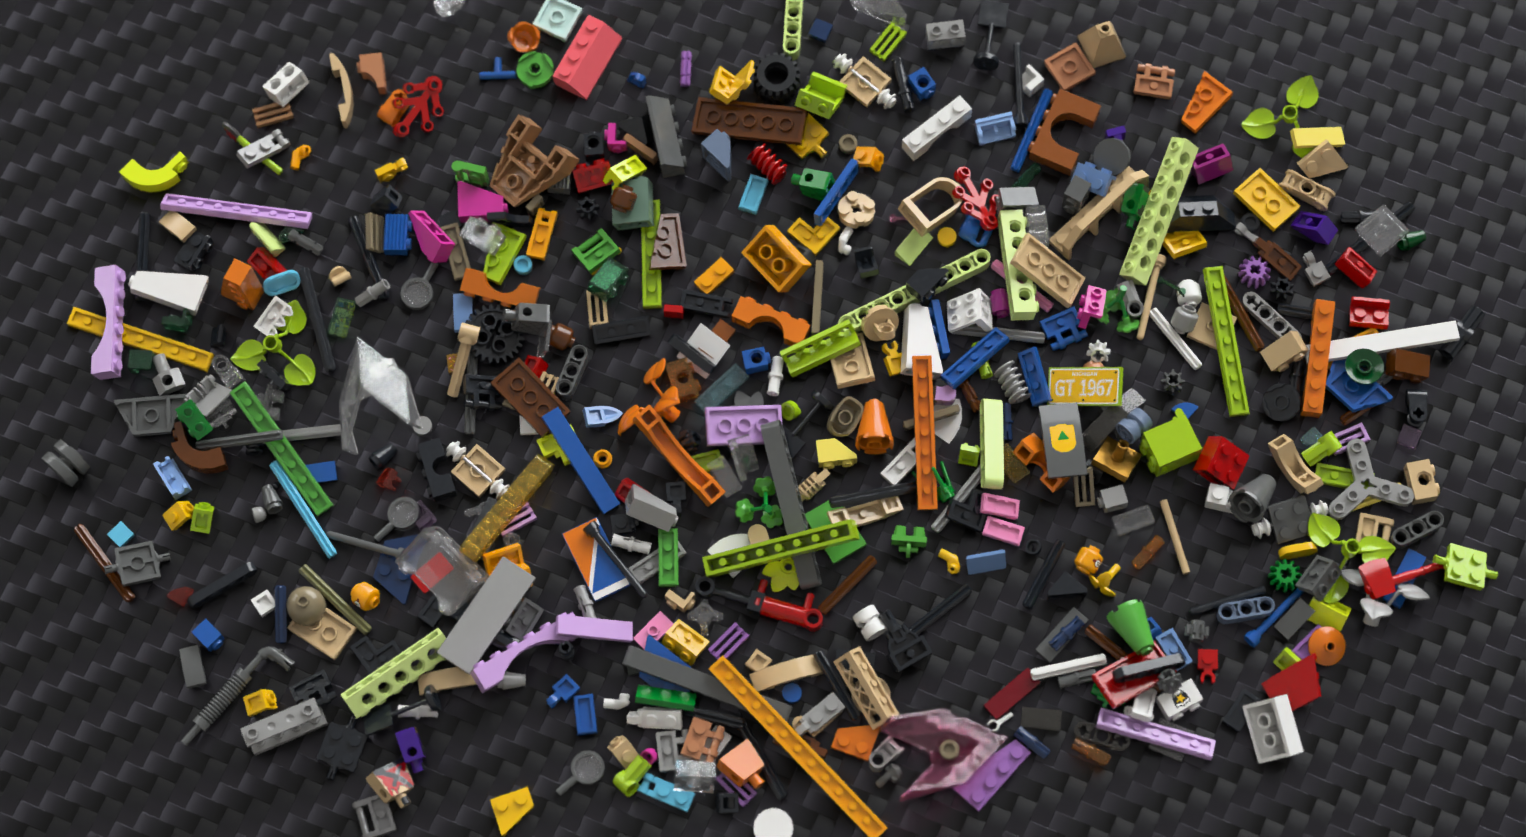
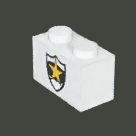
[1155,679,1203,721]

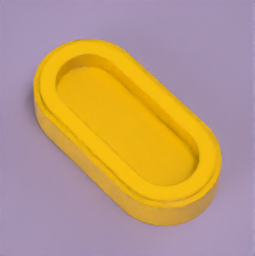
[1278,542,1318,560]

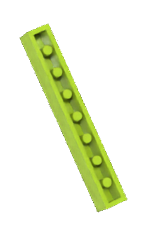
[702,519,860,577]

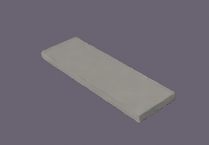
[437,556,536,675]

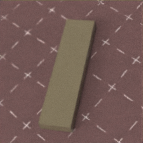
[811,260,824,336]

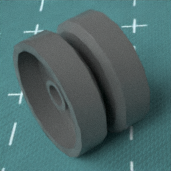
[41,439,91,487]

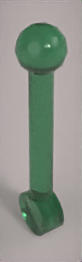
[1157,276,1186,295]

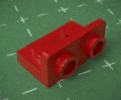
[572,158,613,193]
[1349,297,1390,330]

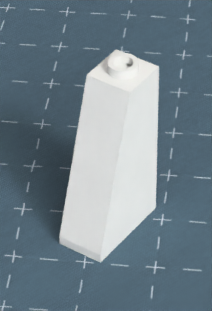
[128,271,209,316]
[900,303,943,380]

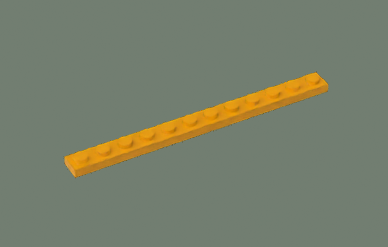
[708,655,887,837]

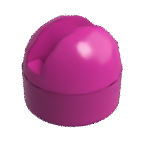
[640,748,658,764]

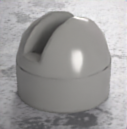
[251,507,266,523]

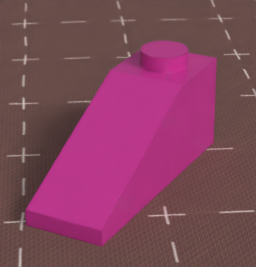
[409,211,455,263]

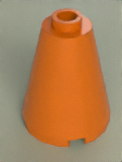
[855,399,894,455]

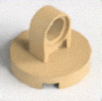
[861,305,899,341]

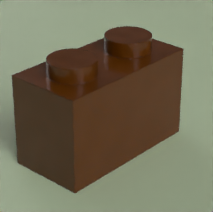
[1386,348,1430,384]

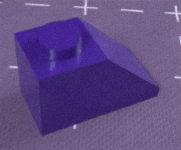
[1290,211,1338,245]

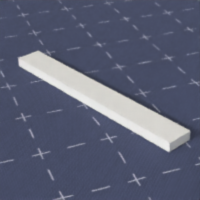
[1304,320,1460,365]

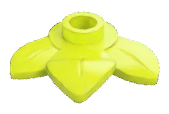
[762,557,799,592]

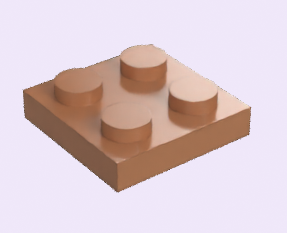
[1044,42,1096,91]

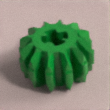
[1268,559,1302,593]

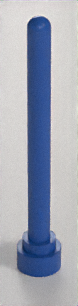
[1244,588,1304,648]

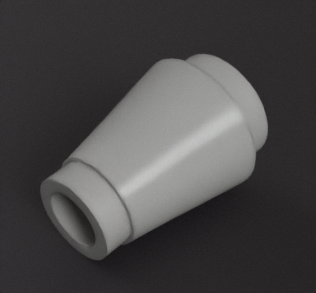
[497,671,526,690]

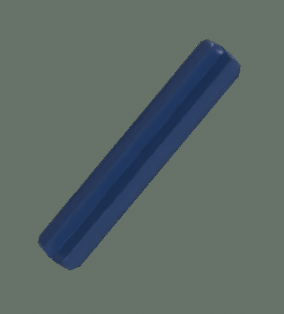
[274,585,287,643]

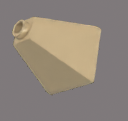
[1078,21,1126,68]

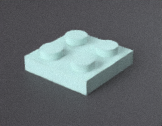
[533,0,583,42]

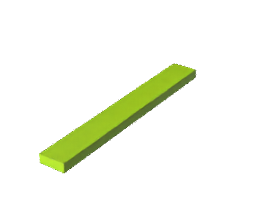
[1203,266,1250,417]

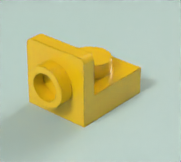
[243,689,277,716]

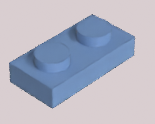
[1155,628,1193,671]

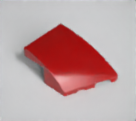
[1261,653,1321,712]

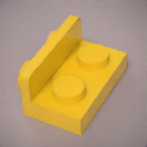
[661,619,710,666]

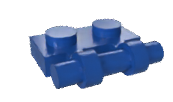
[1039,306,1088,351]

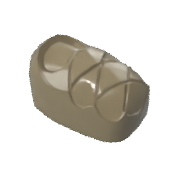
[827,396,864,437]

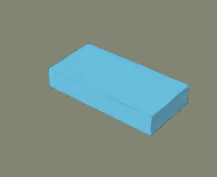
[738,174,769,215]

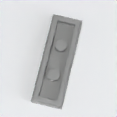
[628,541,687,584]

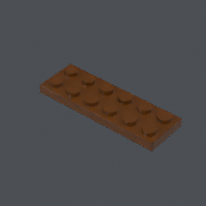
[692,97,808,146]

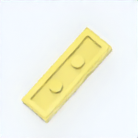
[1290,127,1345,149]

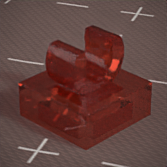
[376,467,402,491]

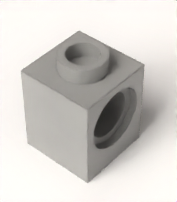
[1097,484,1128,513]

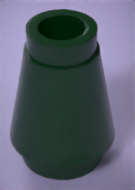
[1396,230,1426,251]

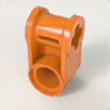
[377,89,410,127]

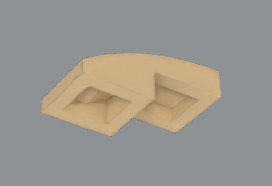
[159,211,197,243]

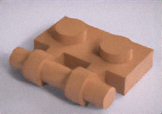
[1134,63,1175,100]
[680,717,725,765]

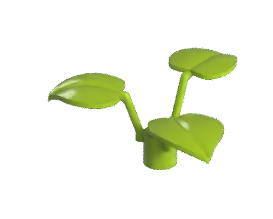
[1242,75,1318,158]
[230,300,316,386]
[1308,512,1396,604]

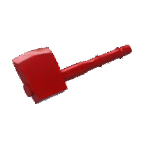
[1358,558,1444,600]

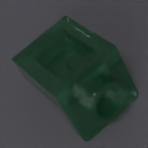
[162,308,193,332]

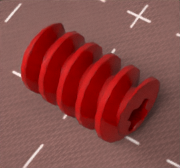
[747,144,787,185]

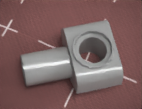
[152,353,186,396]

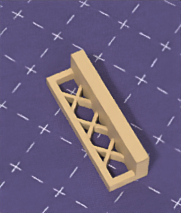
[834,647,899,730]

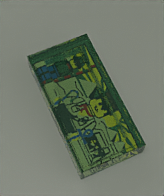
[327,297,356,338]

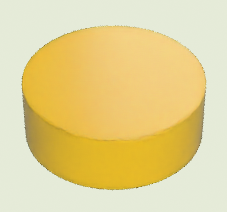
[937,227,956,247]

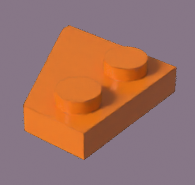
[831,725,881,762]

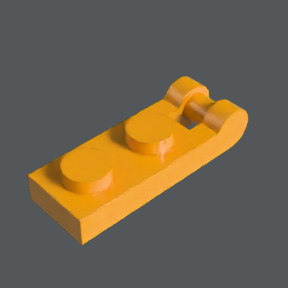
[526,207,558,261]

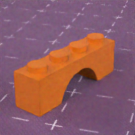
[460,268,540,308]
[732,296,811,346]

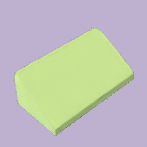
[249,222,286,257]
[895,229,933,266]

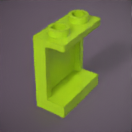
[795,72,848,119]

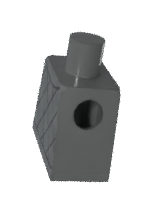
[503,303,550,335]

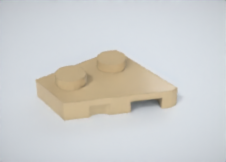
[1297,139,1348,179]

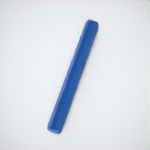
[1010,89,1053,172]

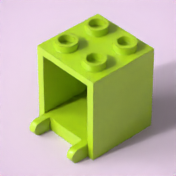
[1139,408,1202,477]

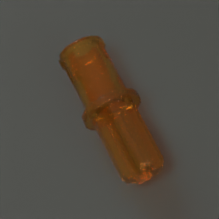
[1132,535,1165,570]
[1071,738,1111,765]

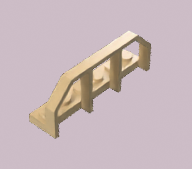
[1049,166,1149,261]

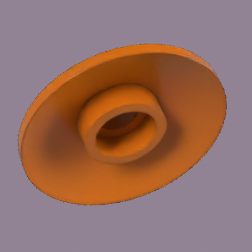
[1308,626,1346,666]

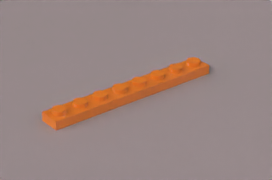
[912,355,938,510]

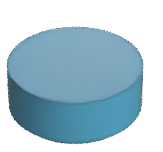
[513,255,533,275]

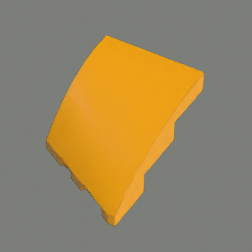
[482,543,533,586]

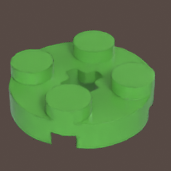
[516,51,554,89]

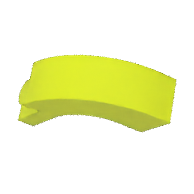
[119,152,189,192]

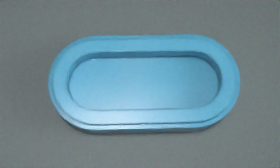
[263,270,300,296]

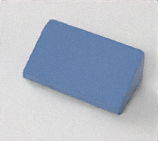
[966,550,1006,575]

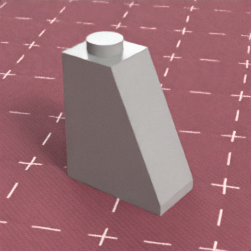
[625,484,678,532]

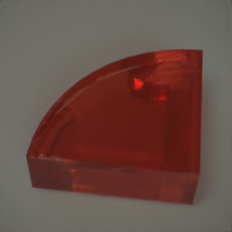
[167,587,194,607]

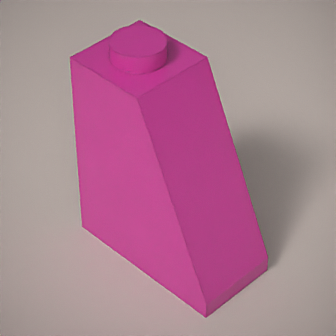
[457,181,509,223]

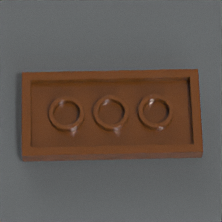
[490,358,571,438]

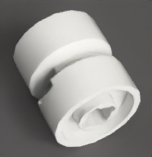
[852,605,887,641]

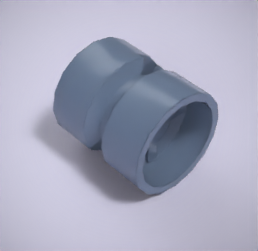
[1116,408,1153,444]

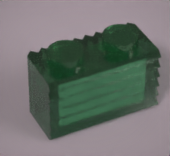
[588,257,629,302]

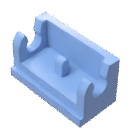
[974,112,1016,145]
[153,456,192,500]

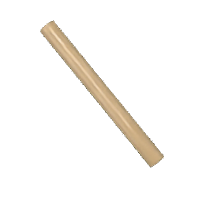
[1160,499,1190,575]

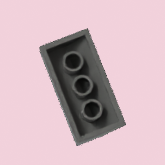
[646,95,687,178]

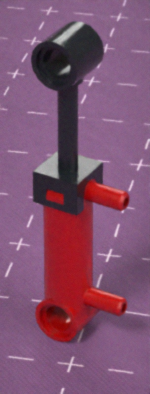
[695,576,823,632]

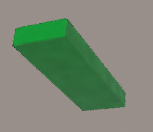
[635,685,696,711]

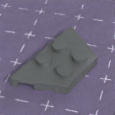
[114,394,187,437]

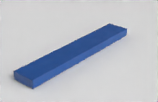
[541,407,620,515]

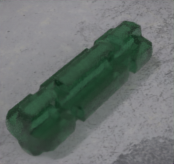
[1011,162,1041,187]

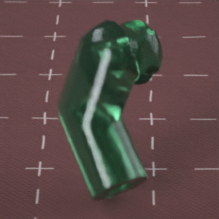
[278,226,304,243]

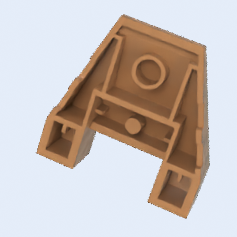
[490,114,579,207]

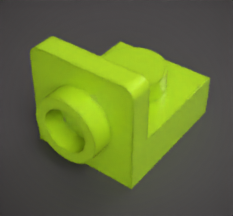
[190,502,215,534]

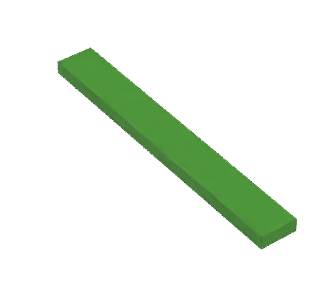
[229,381,334,517]

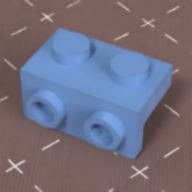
[1071,161,1117,197]

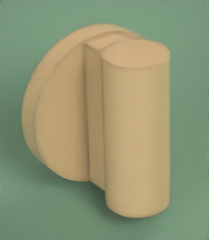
[329,266,352,287]

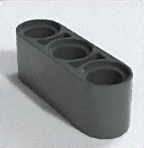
[556,345,589,401]
[1389,511,1444,550]

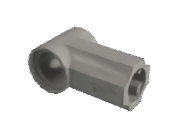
[1117,280,1144,319]

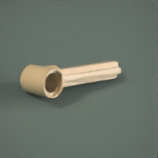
[447,322,481,397]

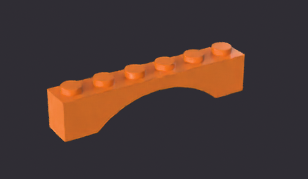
[1300,299,1335,418]
[632,404,726,507]

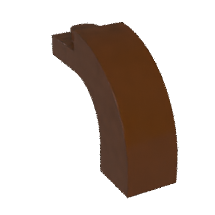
[171,421,229,474]

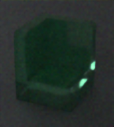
[128,350,156,374]

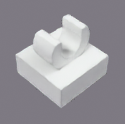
[251,590,275,617]

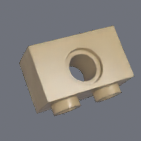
[1403,459,1440,505]

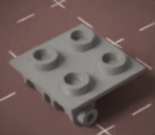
[183,374,232,417]

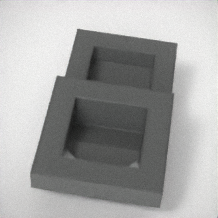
[179,645,207,689]

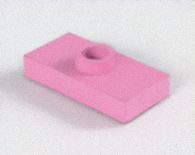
[980,493,1020,520]
[982,516,1025,547]
[633,611,674,650]

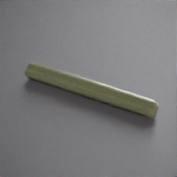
[299,564,372,635]

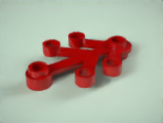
[392,76,444,137]
[952,167,999,231]

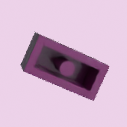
[1191,143,1233,184]

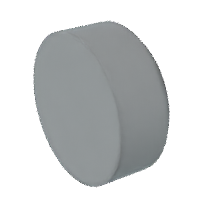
[413,416,433,436]

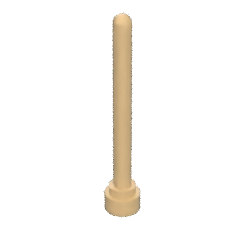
[1136,254,1167,340]

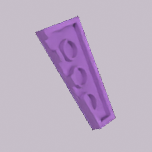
[949,740,1031,812]

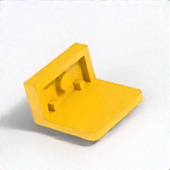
[709,60,755,105]

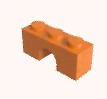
[1012,432,1071,493]

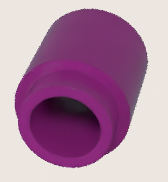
[990,289,1010,318]

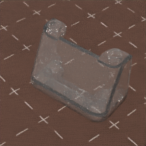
[395,526,489,616]

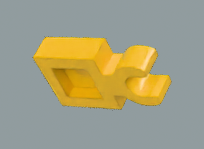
[375,158,408,183]
[882,341,902,376]

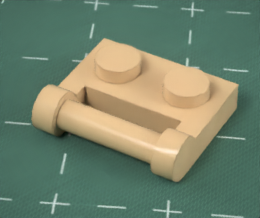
[1355,513,1394,542]

